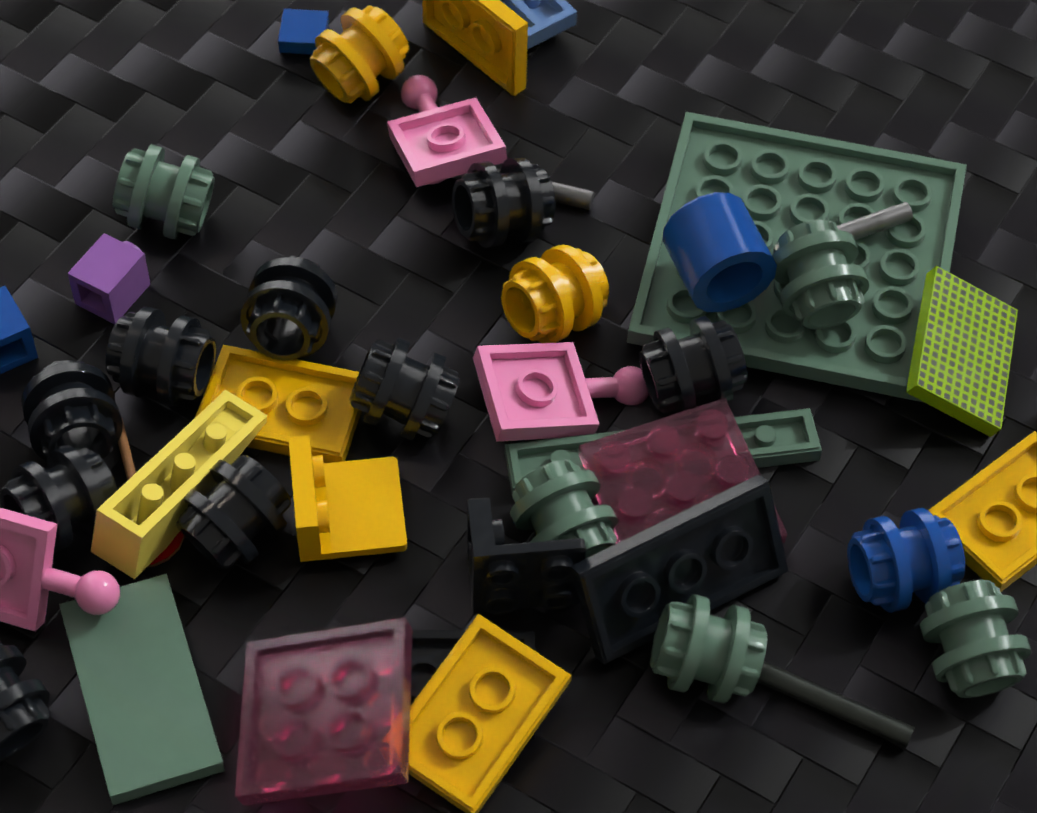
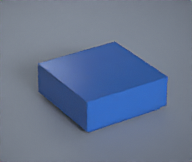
[278,9,329,55]

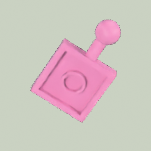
[387,75,507,187]
[473,342,649,442]
[0,508,120,631]

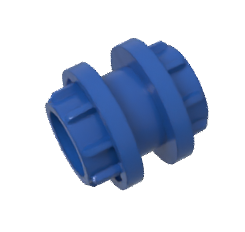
[847,508,965,613]

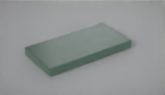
[59,574,225,805]

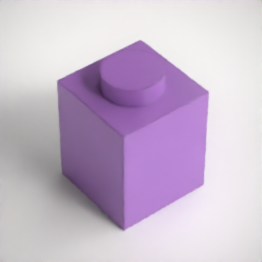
[68,233,151,324]

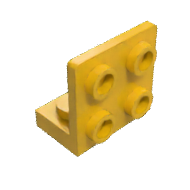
[288,435,407,562]

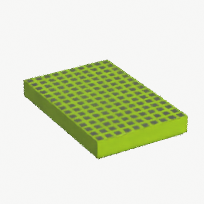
[906,265,1018,437]

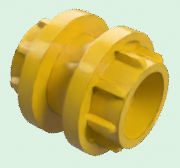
[310,5,409,104]
[501,245,609,343]

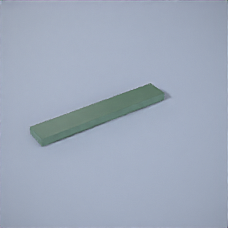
[505,408,822,498]

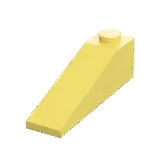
[91,390,268,579]

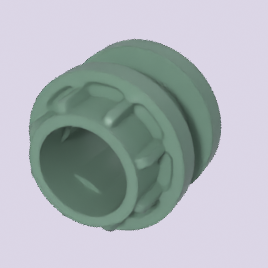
[112,144,215,240]
[772,220,869,329]
[510,459,618,559]
[920,580,1032,698]
[650,594,767,704]

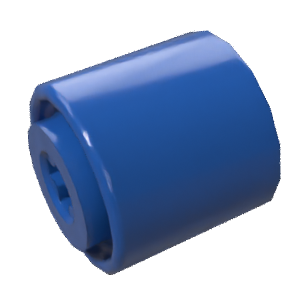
[662,192,777,312]

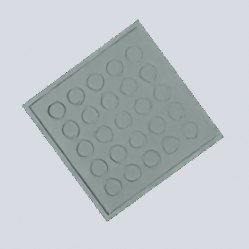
[627,112,967,403]

